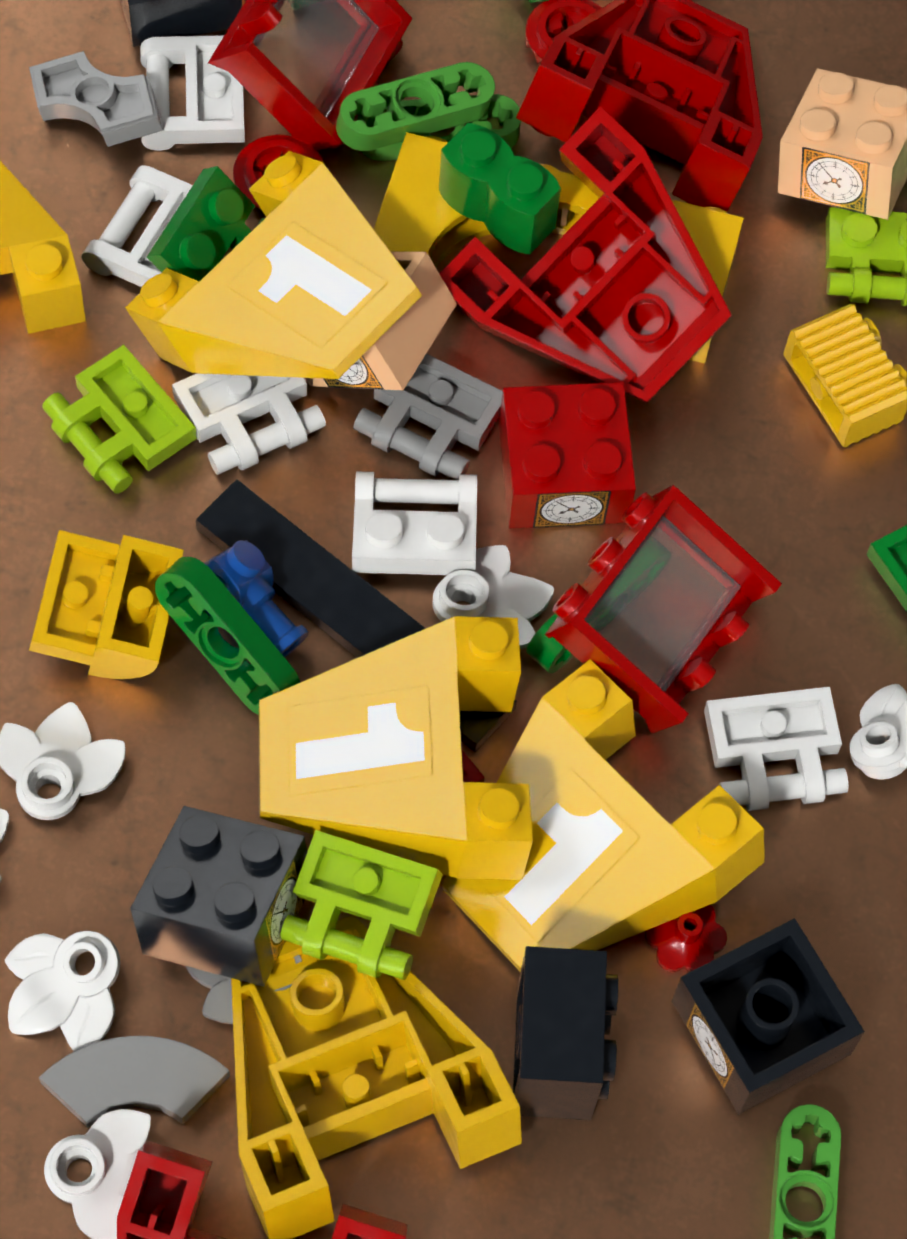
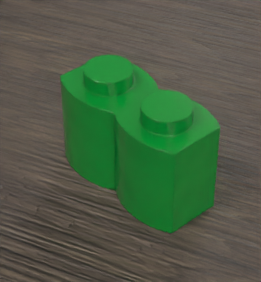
[439,123,561,254]

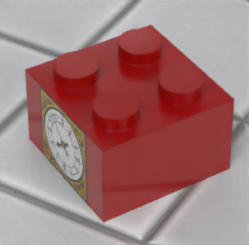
[499,382,636,529]

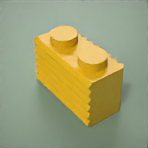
[783,304,907,447]

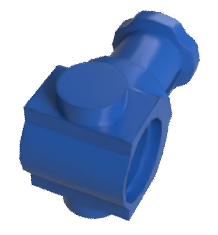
[204,540,309,658]

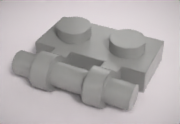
[353,354,502,480]

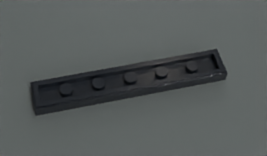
[196,479,517,752]

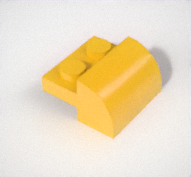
[29,530,184,679]

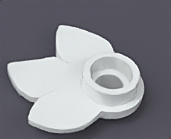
[432,545,554,649]
[849,684,907,780]
[0,702,126,820]
[5,931,120,1052]
[44,1109,151,1239]

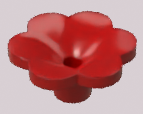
[645,905,727,972]

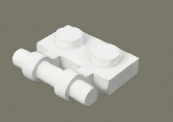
[172,373,326,475]
[704,687,849,811]

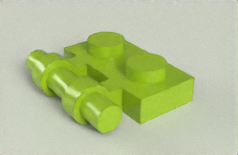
[826,207,907,306]
[42,344,197,494]
[280,830,443,980]

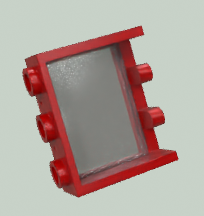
[208,0,413,151]
[544,485,782,734]

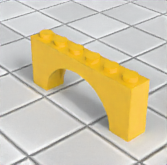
[374,132,744,364]

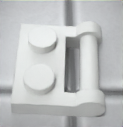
[140,35,245,151]
[81,165,193,287]
[352,471,477,575]

